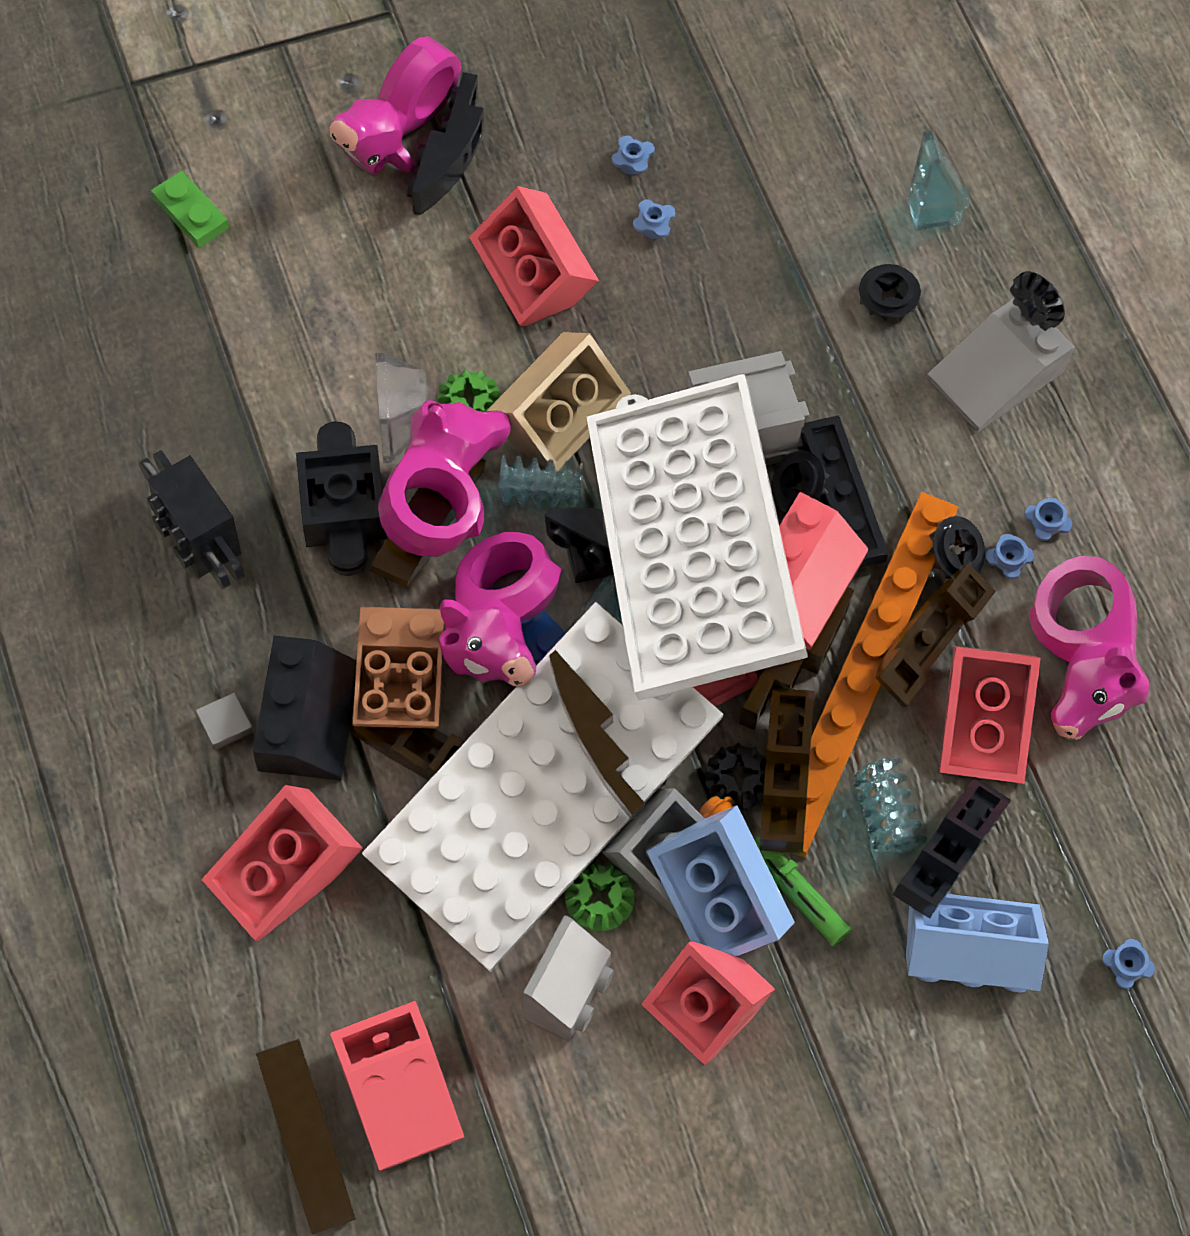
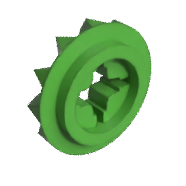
[438,368,501,412]
[565,863,634,931]

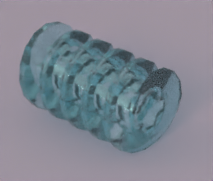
[499,454,584,510]
[852,757,927,853]

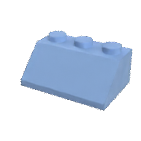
[646,805,795,956]
[906,894,1049,992]

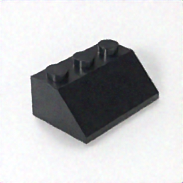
[253,635,357,781]

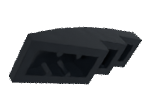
[892,778,1011,919]

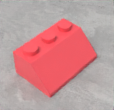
[469,186,599,326]
[779,492,868,650]

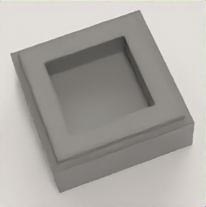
[196,693,253,751]

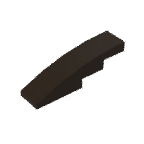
[370,458,486,588]
[739,587,854,730]
[549,650,645,821]
[759,688,814,854]
[352,726,465,781]
[256,1039,356,1235]

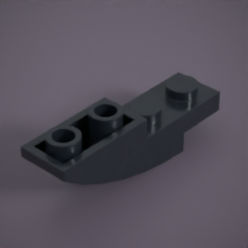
[407,72,484,215]
[545,507,613,569]

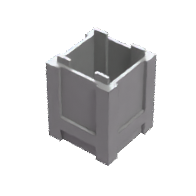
[687,351,810,465]

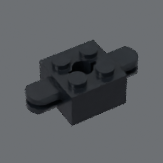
[296,421,387,576]
[139,450,245,589]

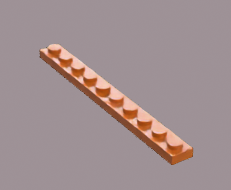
[794,491,959,858]

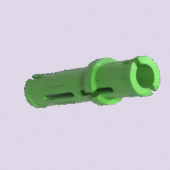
[754,836,853,947]

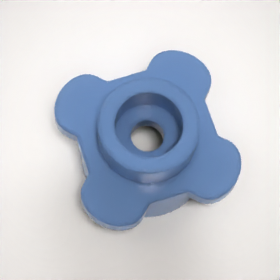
[612,136,654,175]
[633,199,675,239]
[1025,498,1072,541]
[985,534,1034,579]
[1102,939,1155,989]

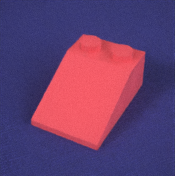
[939,646,1041,784]
[202,785,363,941]

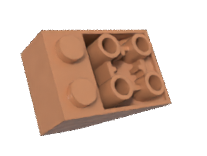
[353,607,446,729]

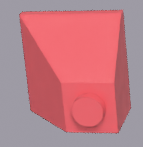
[641,941,775,1065]

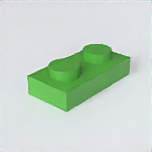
[151,170,229,249]

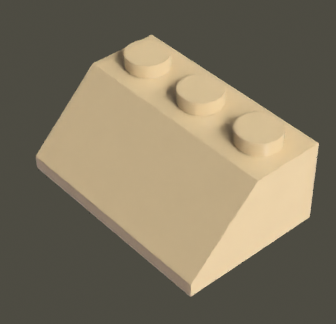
[487,332,631,473]

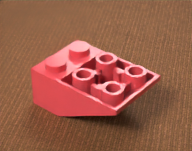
[330,1001,465,1172]

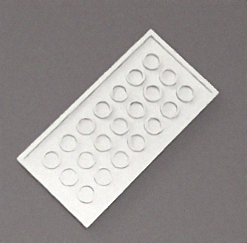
[587,374,808,701]
[362,602,723,973]

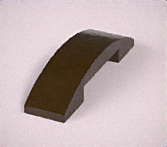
[875,563,996,707]

